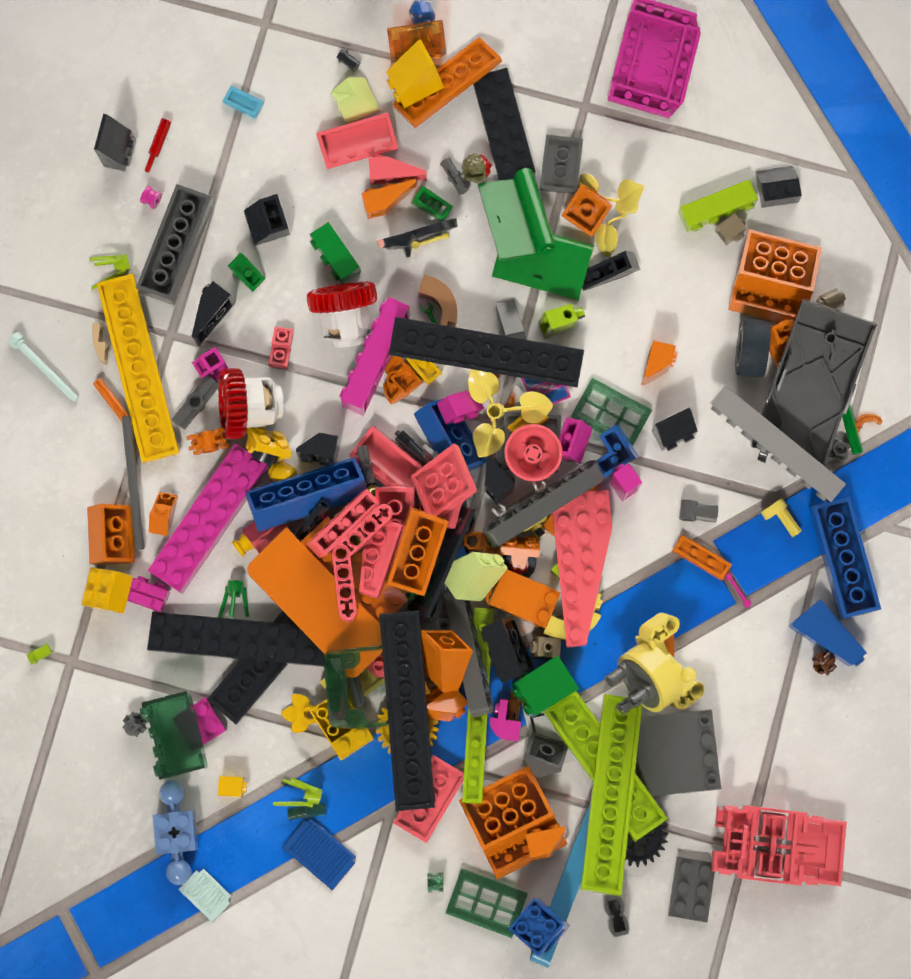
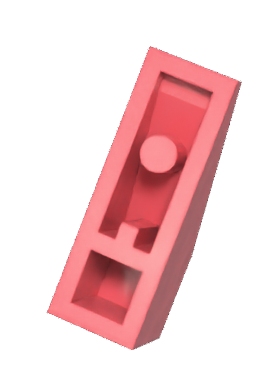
[368,154,427,185]

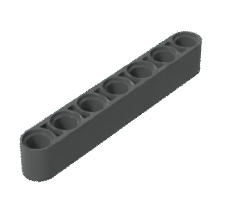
[482,460,605,548]
[444,589,494,718]

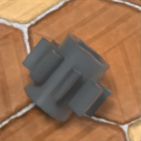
[122,712,147,737]

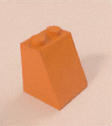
[421,630,473,693]

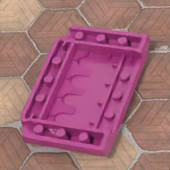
[607,0,701,119]

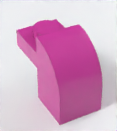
[490,699,521,742]

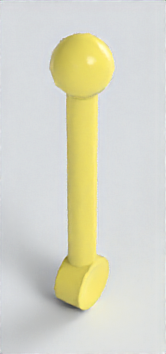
[411,232,449,249]

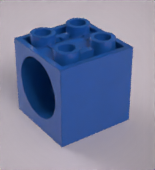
[509,898,571,956]

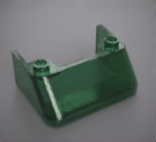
[323,645,388,729]

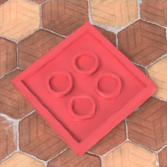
[411,444,477,518]

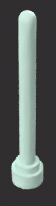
[7,332,78,401]

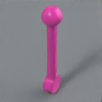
[725,573,751,608]

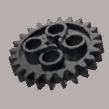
[625,824,668,867]

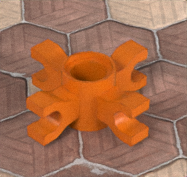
[186,428,230,455]

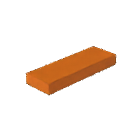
[672,534,732,581]

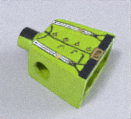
[538,304,585,339]

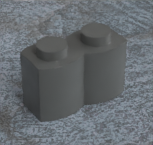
[603,895,629,937]

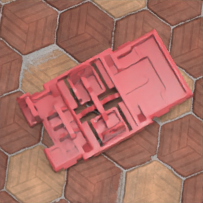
[711,805,847,886]

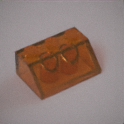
[387,20,446,63]

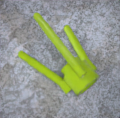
[89,254,130,289]
[273,778,322,808]

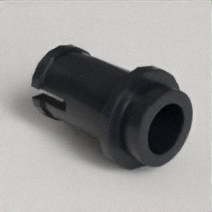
[336,49,361,72]

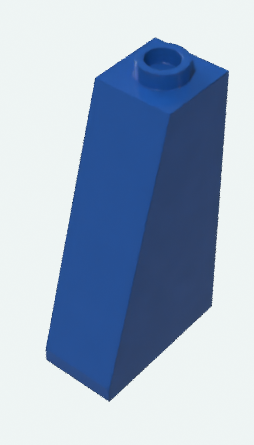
[789,599,867,667]

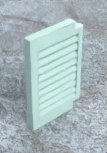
[179,869,231,922]

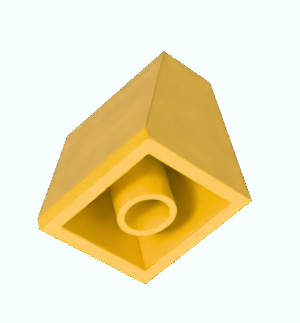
[386,39,444,108]

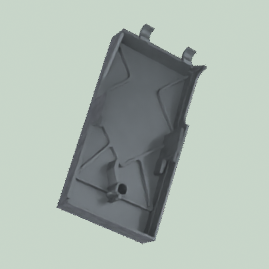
[750,298,878,466]

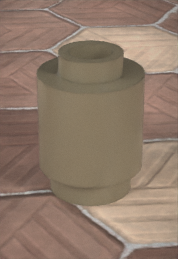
[816,288,846,309]

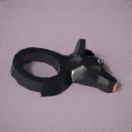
[376,218,458,258]

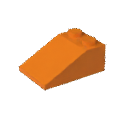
[488,570,560,628]

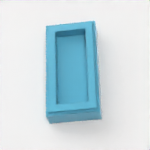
[222,86,264,119]

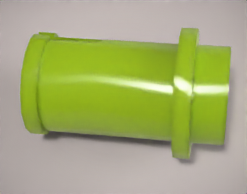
[26,643,53,665]

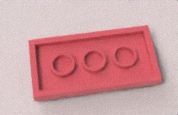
[393,755,464,843]

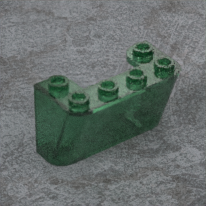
[140,691,208,780]

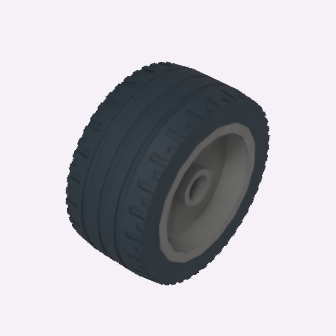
[735,319,771,377]

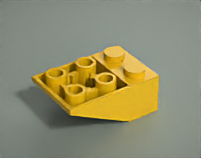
[309,689,375,761]

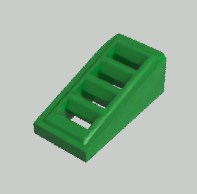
[410,185,453,221]

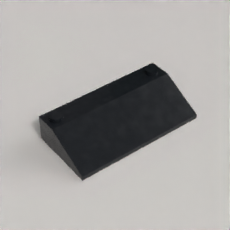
[407,507,476,623]

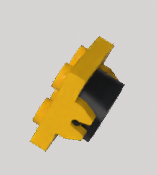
[246,427,292,464]

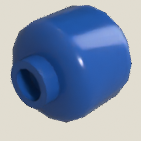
[409,0,435,29]

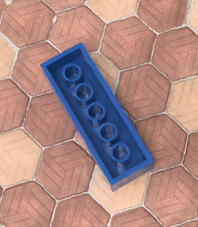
[245,457,367,532]
[809,497,881,620]

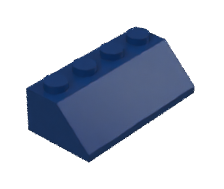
[414,399,486,472]

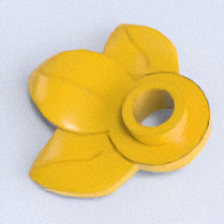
[281,694,316,733]

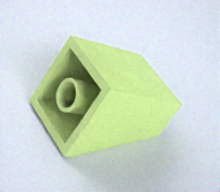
[445,552,508,601]

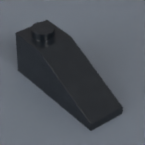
[582,250,641,291]

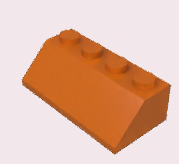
[386,507,449,596]

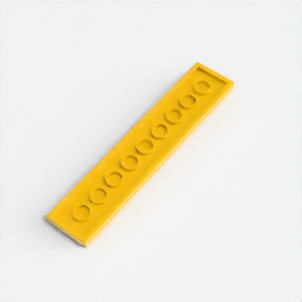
[96,273,180,464]

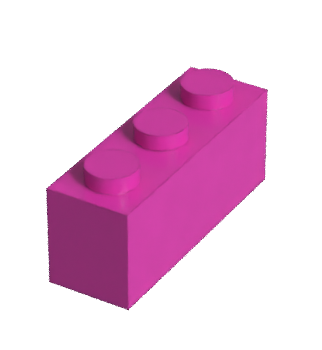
[609,463,643,502]

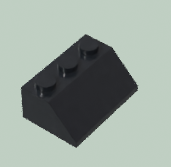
[481,616,534,683]

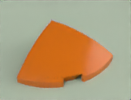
[383,356,423,405]

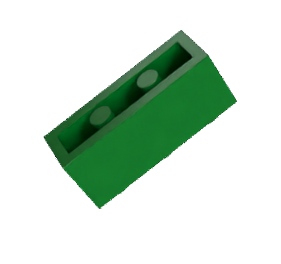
[309,222,361,283]

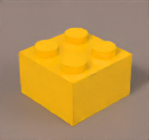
[81,567,133,614]

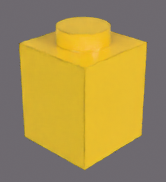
[218,776,248,797]

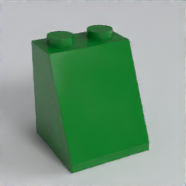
[511,656,579,718]

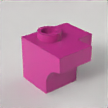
[191,347,228,381]

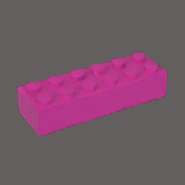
[339,297,410,416]

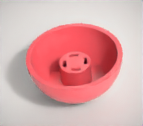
[505,424,562,481]

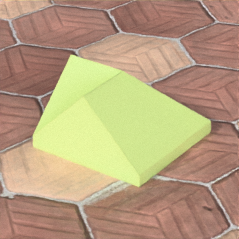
[331,77,380,124]

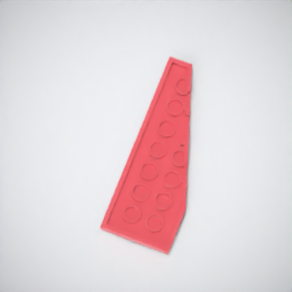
[552,490,612,647]

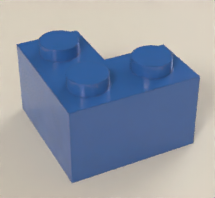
[596,424,639,478]

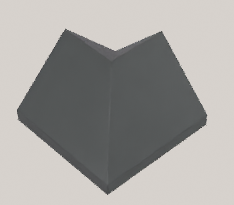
[522,731,568,779]

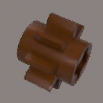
[812,650,837,676]

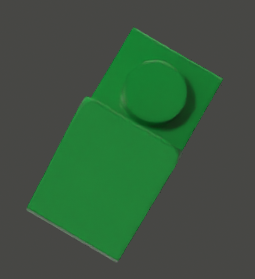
[228,252,266,292]

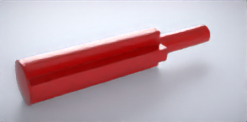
[144,118,172,173]

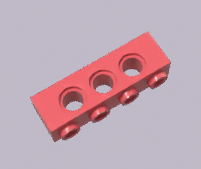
[307,489,380,558]

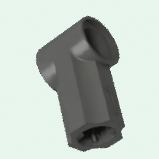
[679,499,719,523]

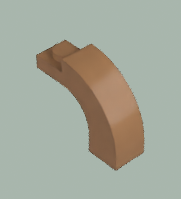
[418,275,457,327]

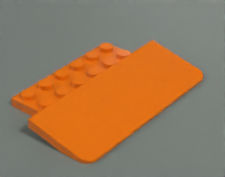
[247,517,408,678]

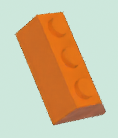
[87,504,135,565]

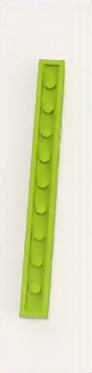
[462,608,494,804]

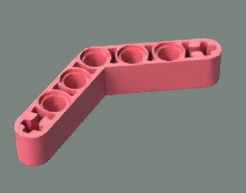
[332,504,393,622]

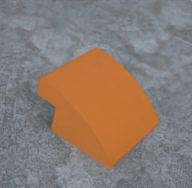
[728,229,822,323]
[459,766,568,880]

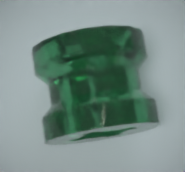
[427,872,444,893]

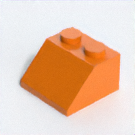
[641,340,678,385]

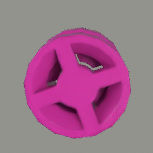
[140,186,162,209]

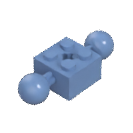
[153,780,198,885]

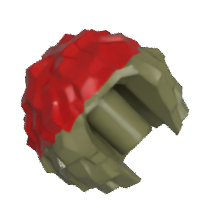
[461,153,492,184]

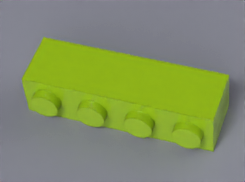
[678,179,758,232]

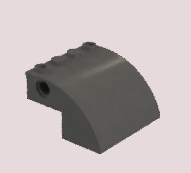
[636,709,721,796]

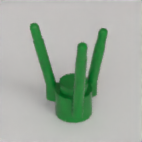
[218,580,249,618]

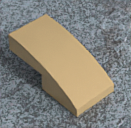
[92,323,109,365]

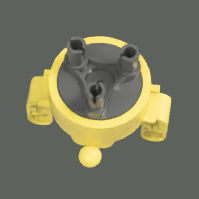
[605,613,704,715]

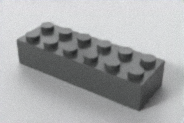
[136,184,214,305]

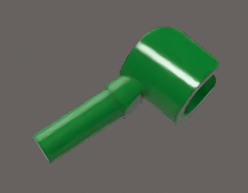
[420,301,437,324]

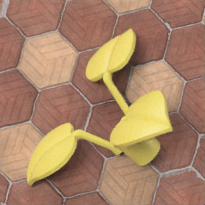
[578,173,645,258]
[468,370,553,457]

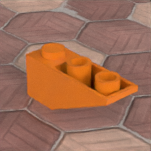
[361,178,417,219]

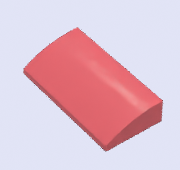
[316,112,399,170]
[349,426,423,487]

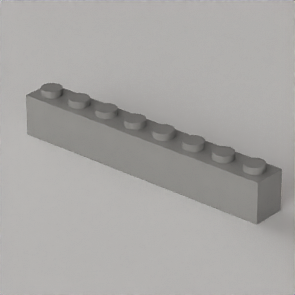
[710,385,846,502]

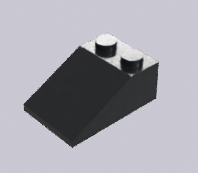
[94,113,136,171]
[191,281,235,347]

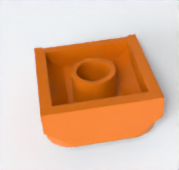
[561,184,613,237]

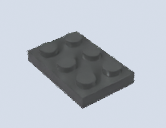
[539,134,583,195]
[668,856,715,923]

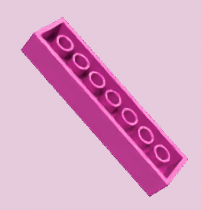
[148,443,269,594]

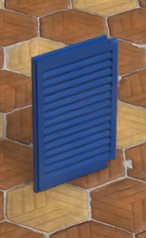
[282,818,356,891]

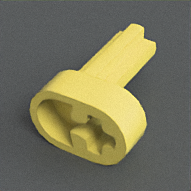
[760,498,801,537]

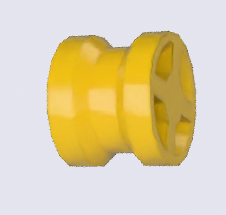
[231,533,255,557]

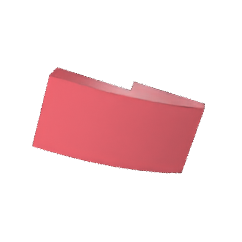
[268,327,294,369]

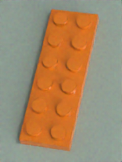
[392,37,502,128]

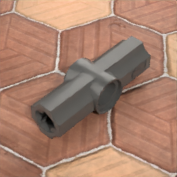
[171,375,219,430]

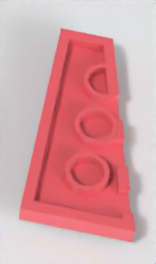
[359,515,403,599]

